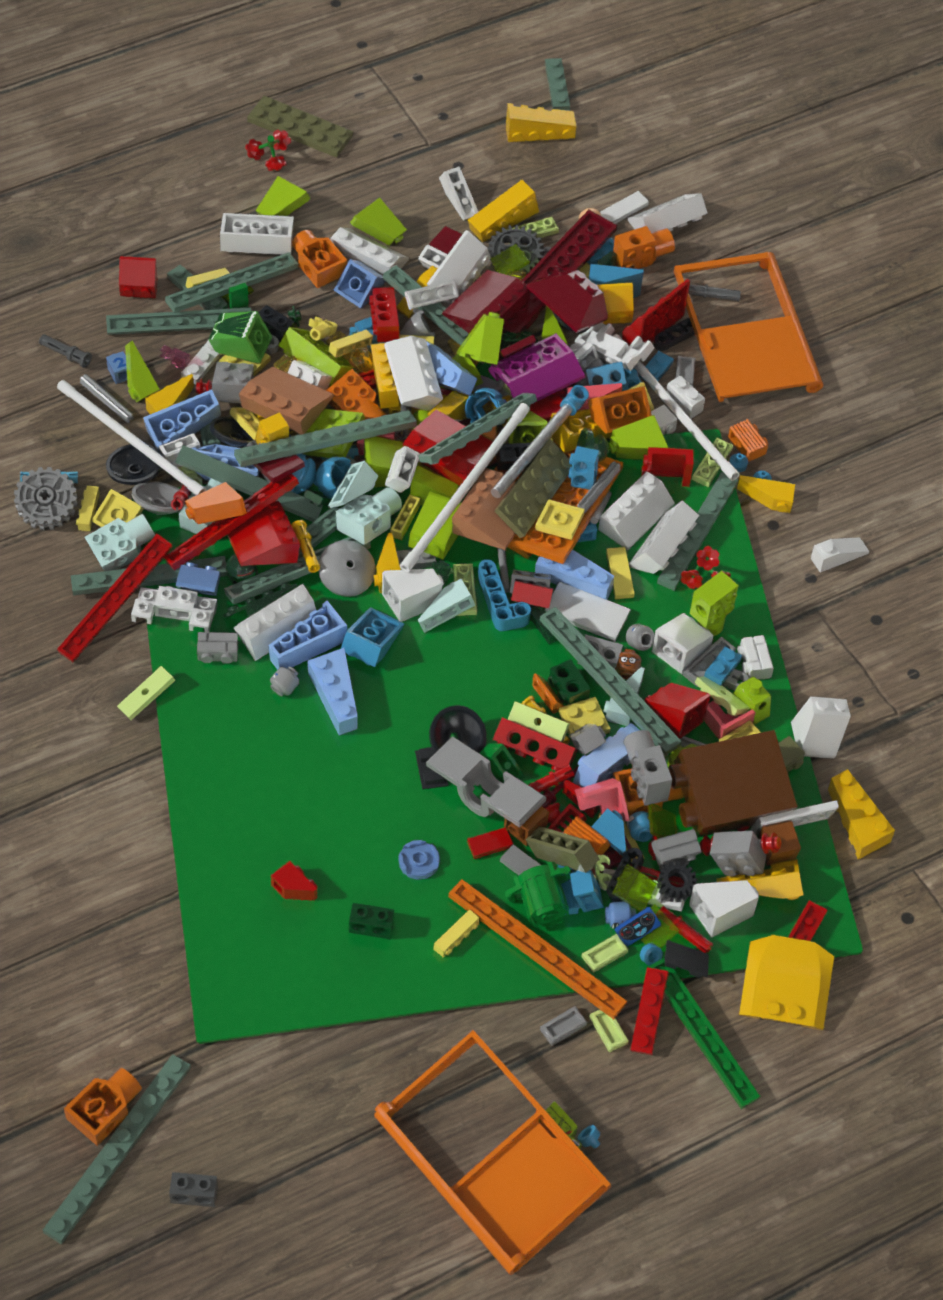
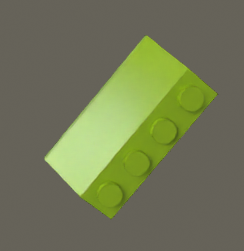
[279,327,359,387]

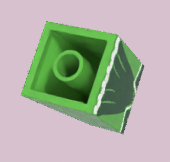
[208,311,272,363]

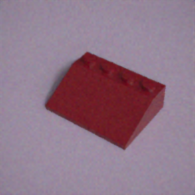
[442,270,530,333]

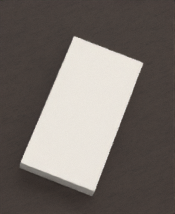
[544,581,630,642]
[751,800,839,835]

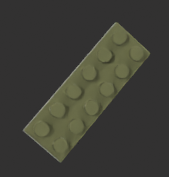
[247,96,353,158]
[495,439,572,538]

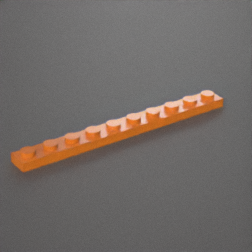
[448,879,627,1020]

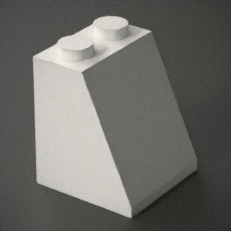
[382,569,444,622]
[652,613,714,674]
[791,696,851,759]
[689,880,759,938]

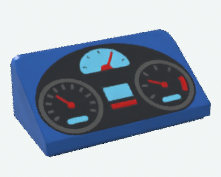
[614,907,661,946]

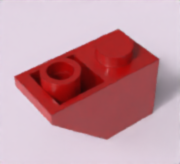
[271,861,318,901]

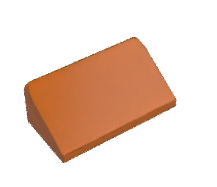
[532,674,564,714]

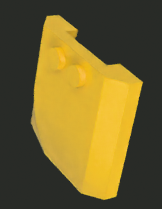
[739,935,834,1030]

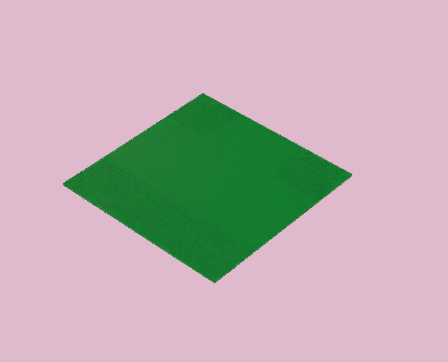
[132,429,863,1044]

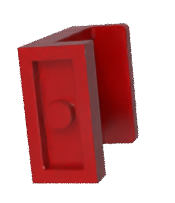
[641,447,694,487]

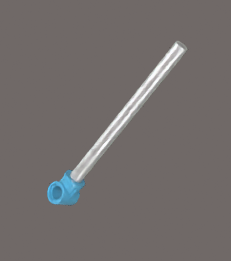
[491,385,589,498]

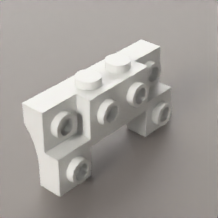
[574,322,654,371]
[131,586,217,632]

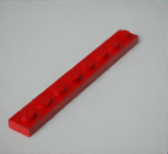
[164,474,299,570]
[57,534,173,663]

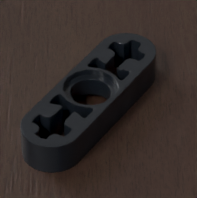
[654,318,695,351]
[606,848,644,902]

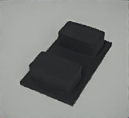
[415,747,448,789]
[665,940,709,978]

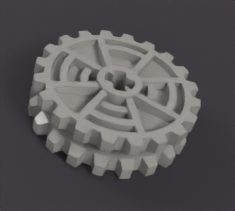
[14,467,78,530]

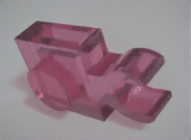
[160,345,190,370]

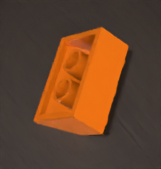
[587,386,652,434]

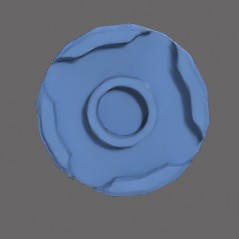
[399,840,440,880]

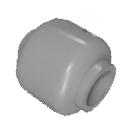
[626,624,655,651]
[270,666,299,696]

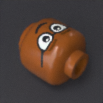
[615,649,641,680]

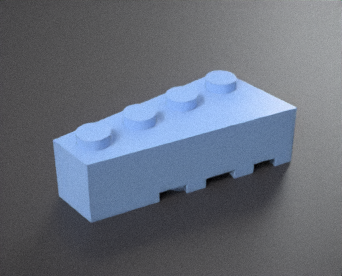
[426,341,477,396]
[143,389,221,454]
[535,550,614,600]
[268,601,347,670]
[308,648,357,735]
[573,723,640,787]

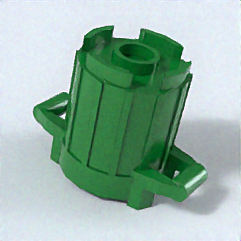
[505,861,573,928]

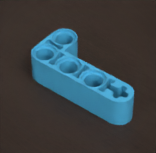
[478,560,531,631]

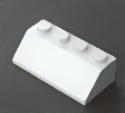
[627,193,707,233]
[220,213,294,255]
[331,227,409,276]
[427,230,491,308]
[384,336,443,411]
[598,471,675,550]
[629,501,699,574]
[234,584,316,661]

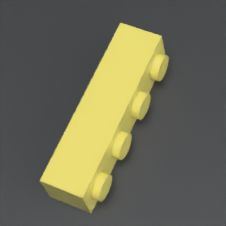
[186,268,230,288]
[329,330,373,358]
[76,485,100,531]
[391,494,420,540]
[434,910,479,957]

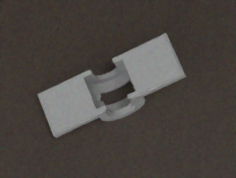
[426,737,546,828]

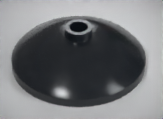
[209,417,256,448]
[106,444,162,485]
[429,705,487,753]

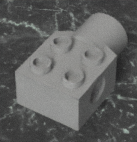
[623,730,672,805]

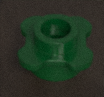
[288,306,302,327]

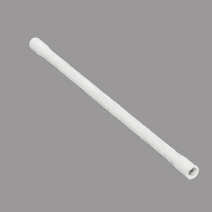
[613,334,739,481]
[57,380,207,495]
[400,403,530,572]

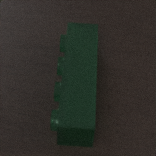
[529,604,558,645]

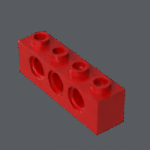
[369,287,399,342]
[493,718,578,772]

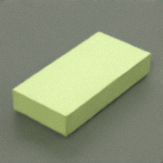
[582,934,628,973]
[589,1010,629,1052]

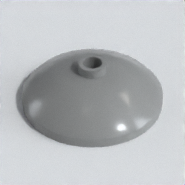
[131,482,184,515]
[318,540,376,597]

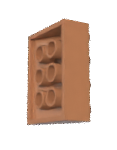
[239,367,334,435]
[452,468,516,550]

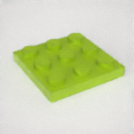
[300,409,365,458]

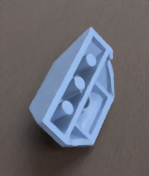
[191,444,259,481]

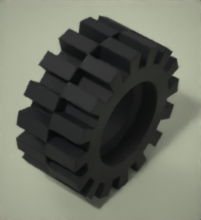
[657,861,697,902]

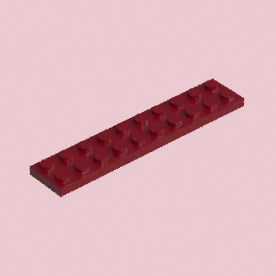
[502,209,617,334]

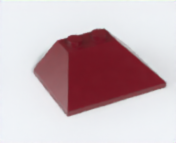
[526,270,608,333]

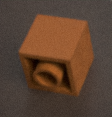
[504,806,549,846]
[757,820,801,866]

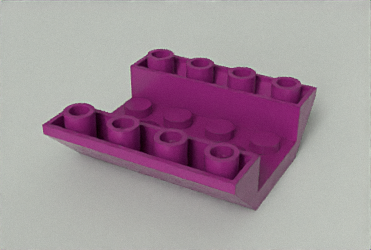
[488,334,586,404]

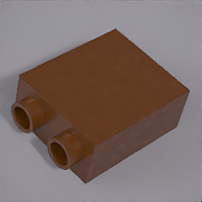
[668,730,797,838]

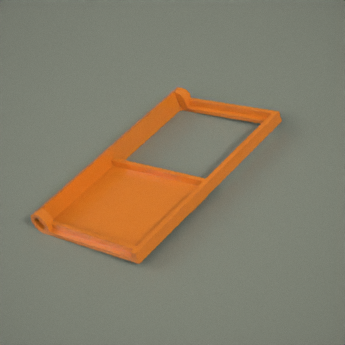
[674,252,823,402]
[374,1030,612,1275]

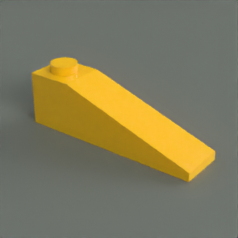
[716,859,803,900]

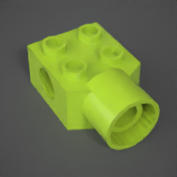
[690,571,738,636]

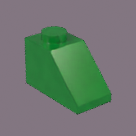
[479,743,524,783]

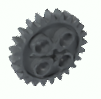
[487,225,544,277]

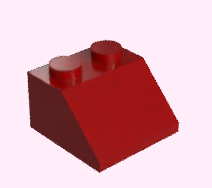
[119,256,158,298]

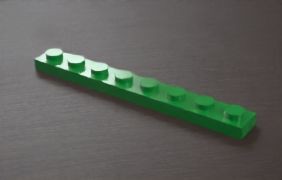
[648,957,760,1110]

